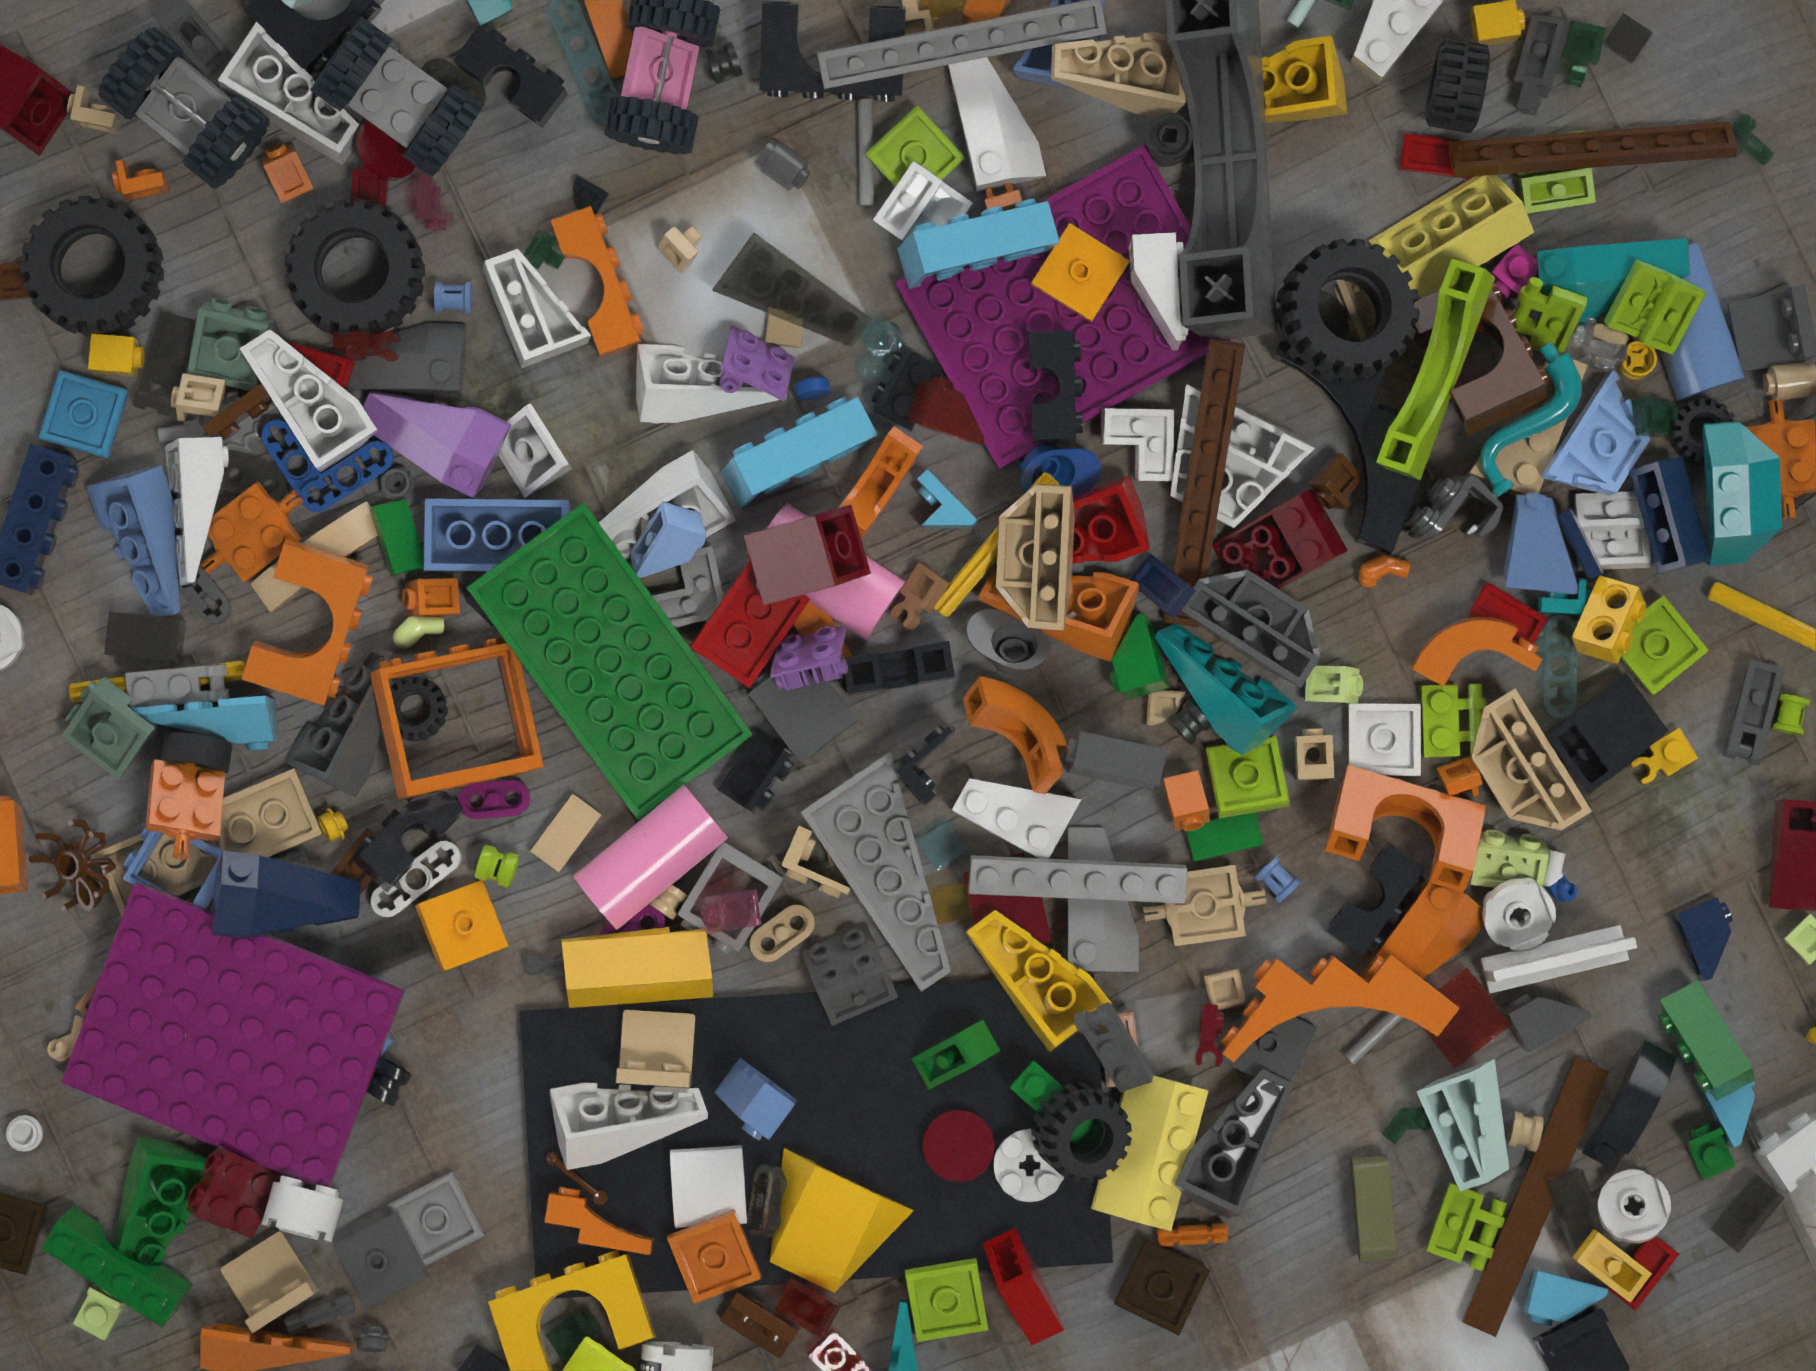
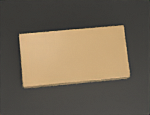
[530,794,602,873]

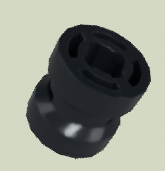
[367,1057,412,1106]

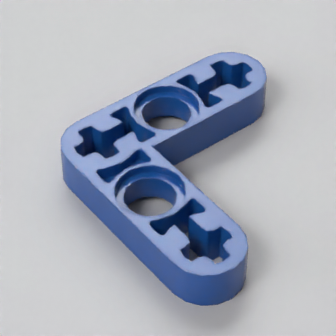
[261,420,394,512]

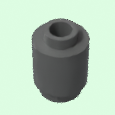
[756,140,811,191]

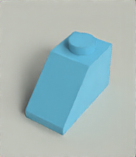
[1694,1081,1755,1148]
[1523,1269,1608,1326]

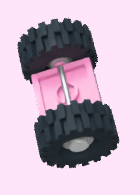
[604,0,721,154]

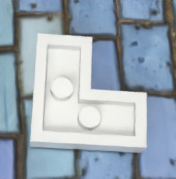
[1101,408,1174,481]

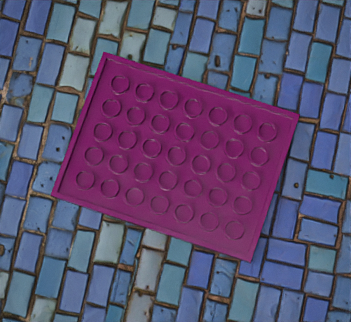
[895,145,1239,470]
[61,882,405,1188]

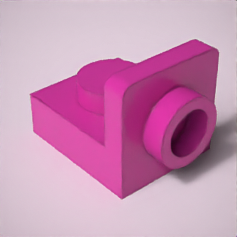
[1491,244,1539,300]

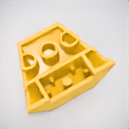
[769,1148,914,1293]

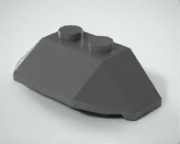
[1181,570,1320,688]

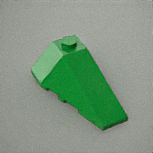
[113,1136,207,1266]

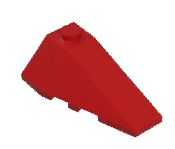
[1072,475,1150,563]

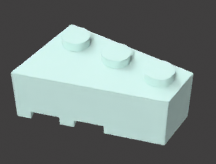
[1417,1059,1509,1192]

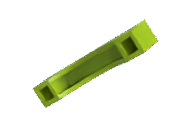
[1376,258,1495,480]

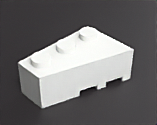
[482,249,591,368]

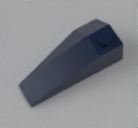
[212,851,361,939]

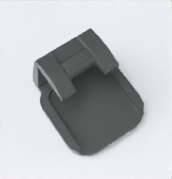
[1404,475,1503,540]

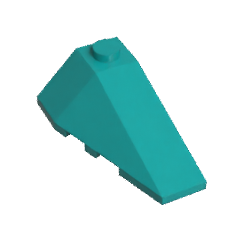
[1537,238,1691,324]

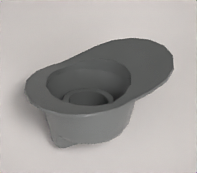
[966,609,1050,676]

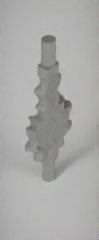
[158,388,286,453]

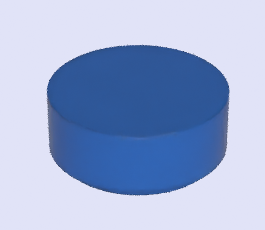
[794,377,831,400]

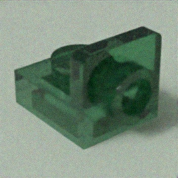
[545,1309,602,1364]

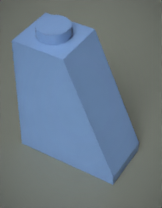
[1504,493,1578,594]

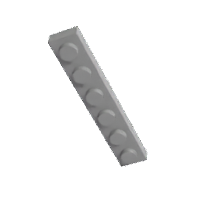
[968,855,1187,903]

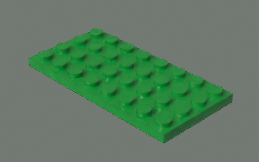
[466,502,753,820]

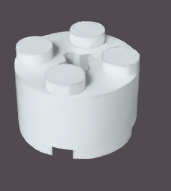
[261,1176,343,1243]

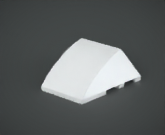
[1170,383,1315,528]

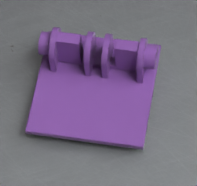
[720,326,795,401]
[770,626,848,691]

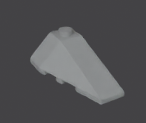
[1067,827,1139,972]

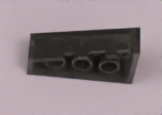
[712,232,873,347]

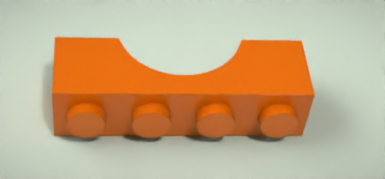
[551,206,645,358]

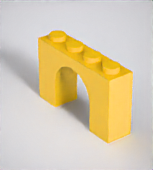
[488,1250,656,1371]

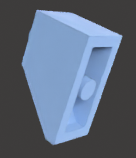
[630,501,706,578]

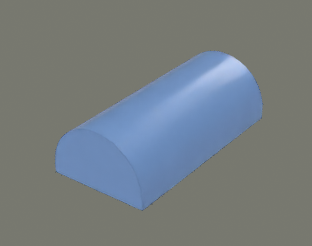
[1659,243,1745,402]
[424,499,571,572]

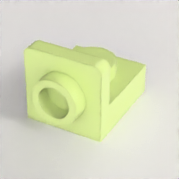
[1305,666,1363,704]
[73,1284,125,1341]

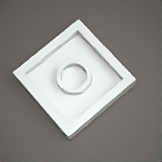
[1348,704,1421,776]

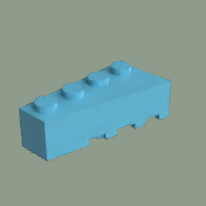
[897,199,1059,289]
[720,397,877,510]

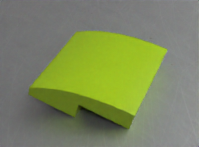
[1517,130,1596,214]
[1604,259,1706,355]

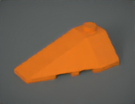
[979,568,1139,663]
[1359,876,1484,1011]
[200,1322,355,1371]

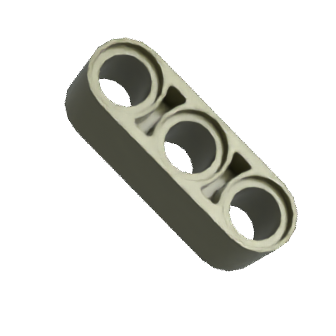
[1350,1155,1397,1262]

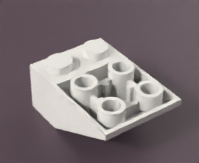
[1129,232,1188,351]

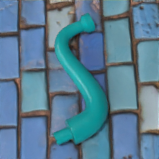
[1480,342,1582,498]

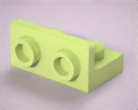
[1470,829,1549,888]

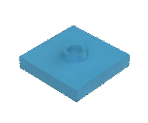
[39,370,130,459]

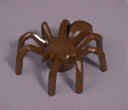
[28,819,116,912]

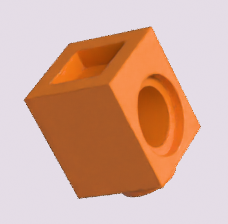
[1163,770,1210,831]

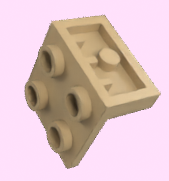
[781,826,851,899]
[616,1010,695,1088]
[221,1231,319,1333]

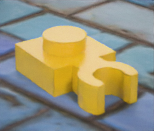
[1629,727,1698,784]

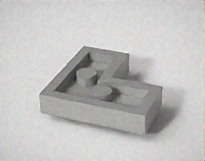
[653,546,724,628]

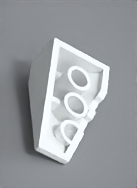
[948,57,1046,192]
[636,344,787,424]
[599,450,736,560]
[550,1083,708,1170]

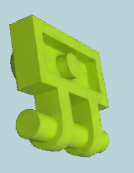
[1512,277,1587,355]
[1420,684,1487,758]
[1425,1183,1507,1271]

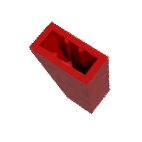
[983,1228,1064,1346]

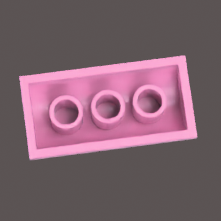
[748,503,905,641]
[573,784,728,930]

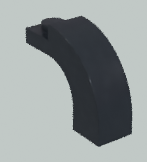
[1582,1040,1677,1171]

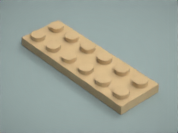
[95,768,324,916]

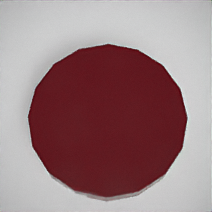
[355,118,416,181]
[923,1110,995,1182]

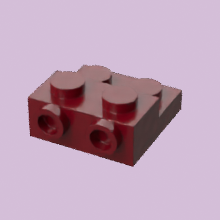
[186,1145,285,1239]

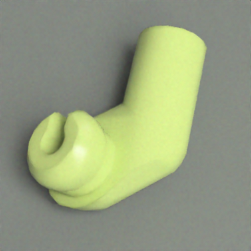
[393,616,444,649]

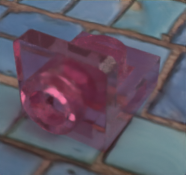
[416,176,455,231]
[701,889,762,934]

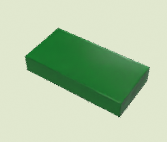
[370,498,424,577]
[1186,812,1264,862]

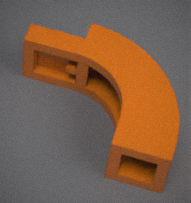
[838,426,923,540]
[1412,617,1543,687]
[962,676,1067,794]

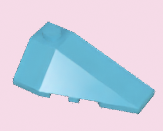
[130,696,278,751]

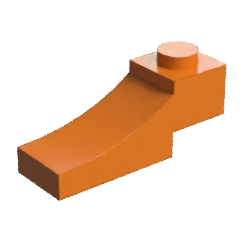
[545,1187,654,1255]

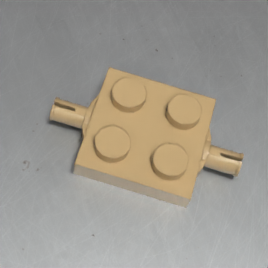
[1143,865,1266,946]

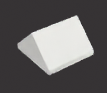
[498,403,572,498]

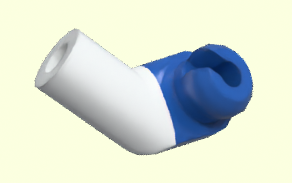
[1543,850,1577,902]

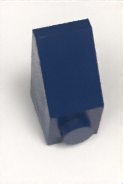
[1672,898,1733,981]

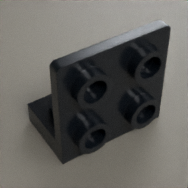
[896,725,956,807]
[717,730,795,814]
[1532,1305,1630,1371]

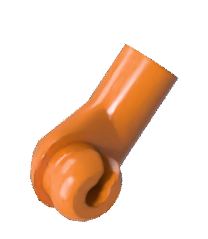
[1358,554,1411,588]

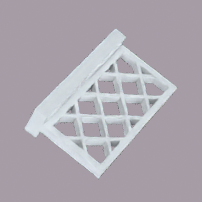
[1479,925,1638,994]

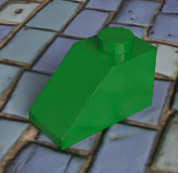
[1110,613,1169,700]
[911,1019,1000,1090]

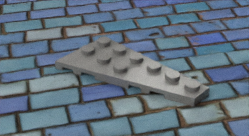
[800,752,951,992]

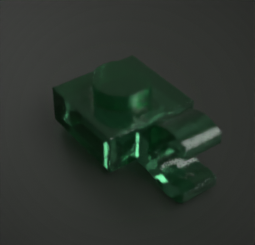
[1562,20,1606,88]

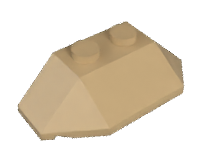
[996,484,1075,630]
[1471,688,1592,831]

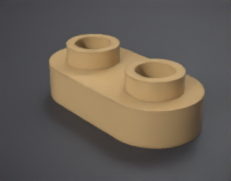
[750,905,815,962]

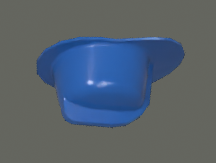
[1019,444,1102,497]

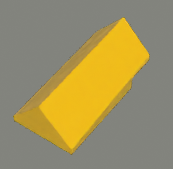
[561,927,713,1008]

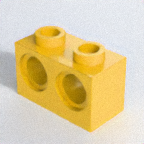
[1572,575,1646,664]

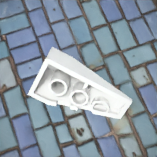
[239,329,378,473]
[165,437,229,585]

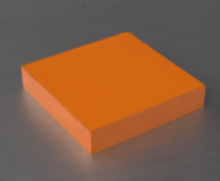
[667,1210,762,1304]

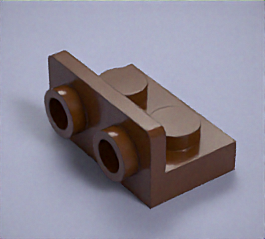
[721,1290,800,1358]

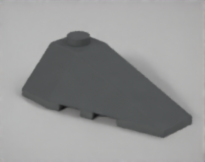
[326,322,466,396]
[286,645,397,797]
[1175,1069,1294,1219]

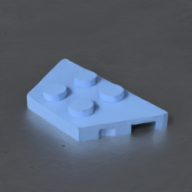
[1541,370,1650,496]

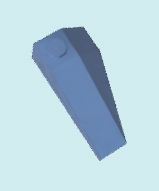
[86,465,180,618]

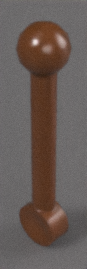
[546,1151,608,1205]

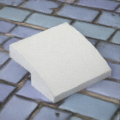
[873,161,973,242]
[1574,491,1652,571]
[670,1145,747,1228]

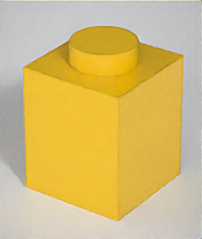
[1469,0,1525,46]
[88,334,145,377]

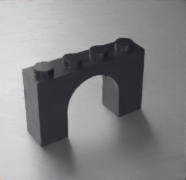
[244,0,385,75]
[759,1,906,102]

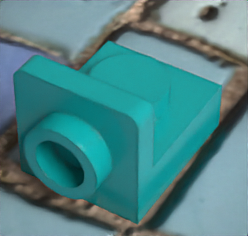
[1537,578,1592,616]

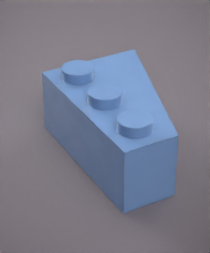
[714,1058,798,1140]

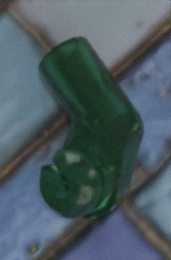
[1732,114,1774,165]
[1382,1106,1432,1145]

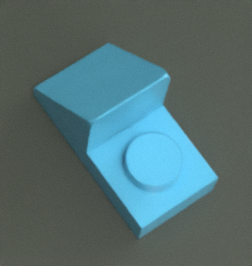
[917,469,978,529]

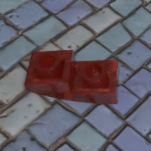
[807,1328,874,1371]

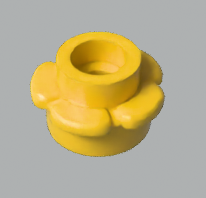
[318,808,348,842]

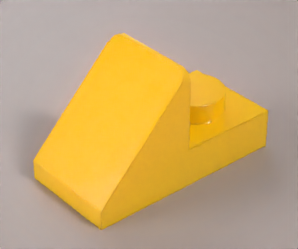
[1572,1229,1652,1302]

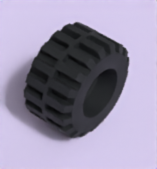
[1425,37,1490,134]
[1031,1082,1132,1183]

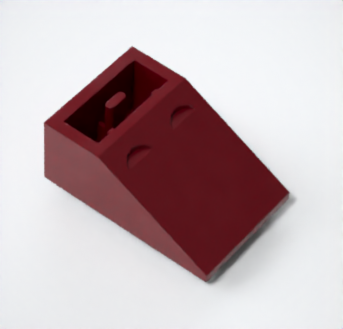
[1212,489,1348,590]
[1768,799,1816,911]

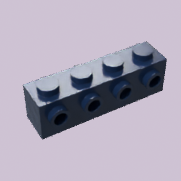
[0,444,79,596]

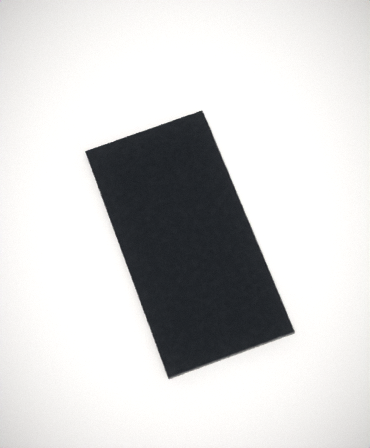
[520,974,1113,1299]

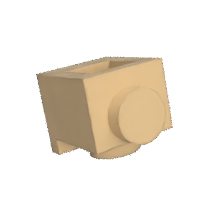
[1294,729,1334,781]

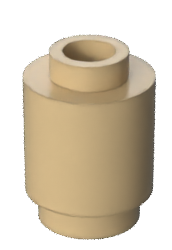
[1763,362,1816,401]

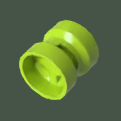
[474,844,520,889]

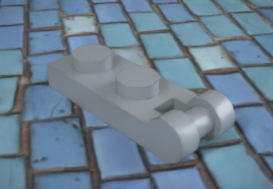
[125,664,230,708]

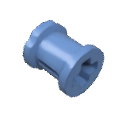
[434,281,473,314]
[1253,855,1302,903]

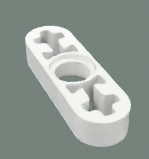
[371,841,462,917]

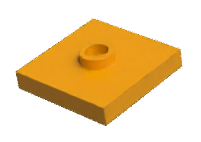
[1031,223,1130,323]
[415,880,509,973]

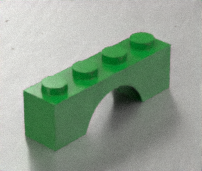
[41,1206,193,1327]

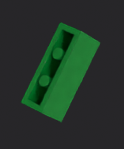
[1658,980,1754,1101]

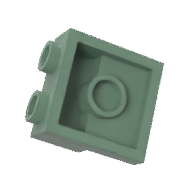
[187,298,275,391]
[61,677,155,780]

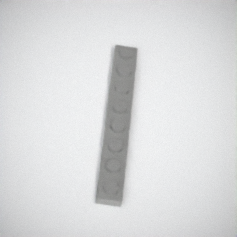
[817,0,1107,89]

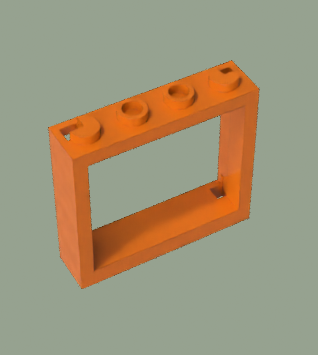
[370,638,544,800]

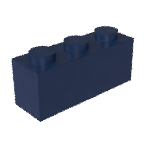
[1629,457,1711,574]

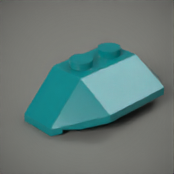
[1703,421,1782,566]

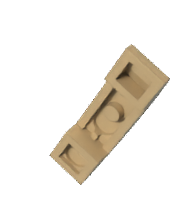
[250,501,378,613]

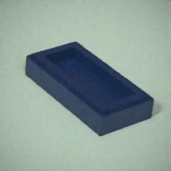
[1558,508,1604,579]
[1130,553,1196,619]

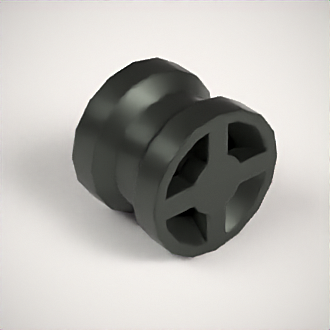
[705,41,743,84]
[1167,700,1212,745]

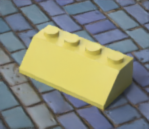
[1369,175,1534,299]
[1091,1075,1209,1231]

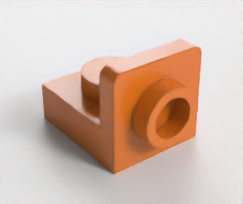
[261,143,314,204]
[112,159,170,201]
[402,578,460,617]

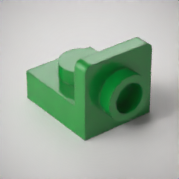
[1683,1122,1736,1180]

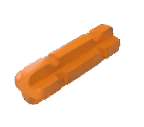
[1157,1223,1228,1247]

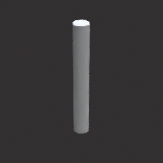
[858,99,874,207]
[1344,1012,1403,1065]

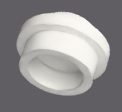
[6,1115,43,1152]

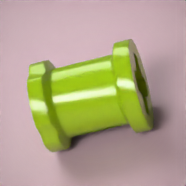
[1772,694,1811,736]

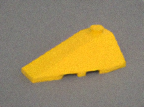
[1262,35,1347,123]
[966,910,1112,1052]

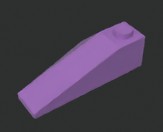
[363,391,511,498]

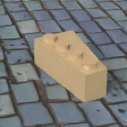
[1465,355,1587,497]

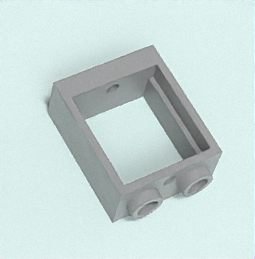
[677,842,784,955]

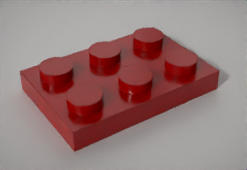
[689,559,810,688]

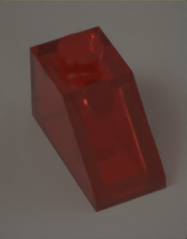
[907,377,985,445]
[775,1278,841,1340]

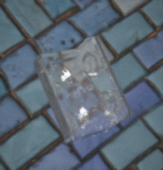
[1569,317,1628,373]

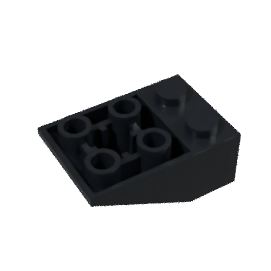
[1544,673,1669,794]

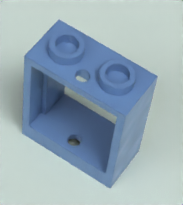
[122,828,224,910]

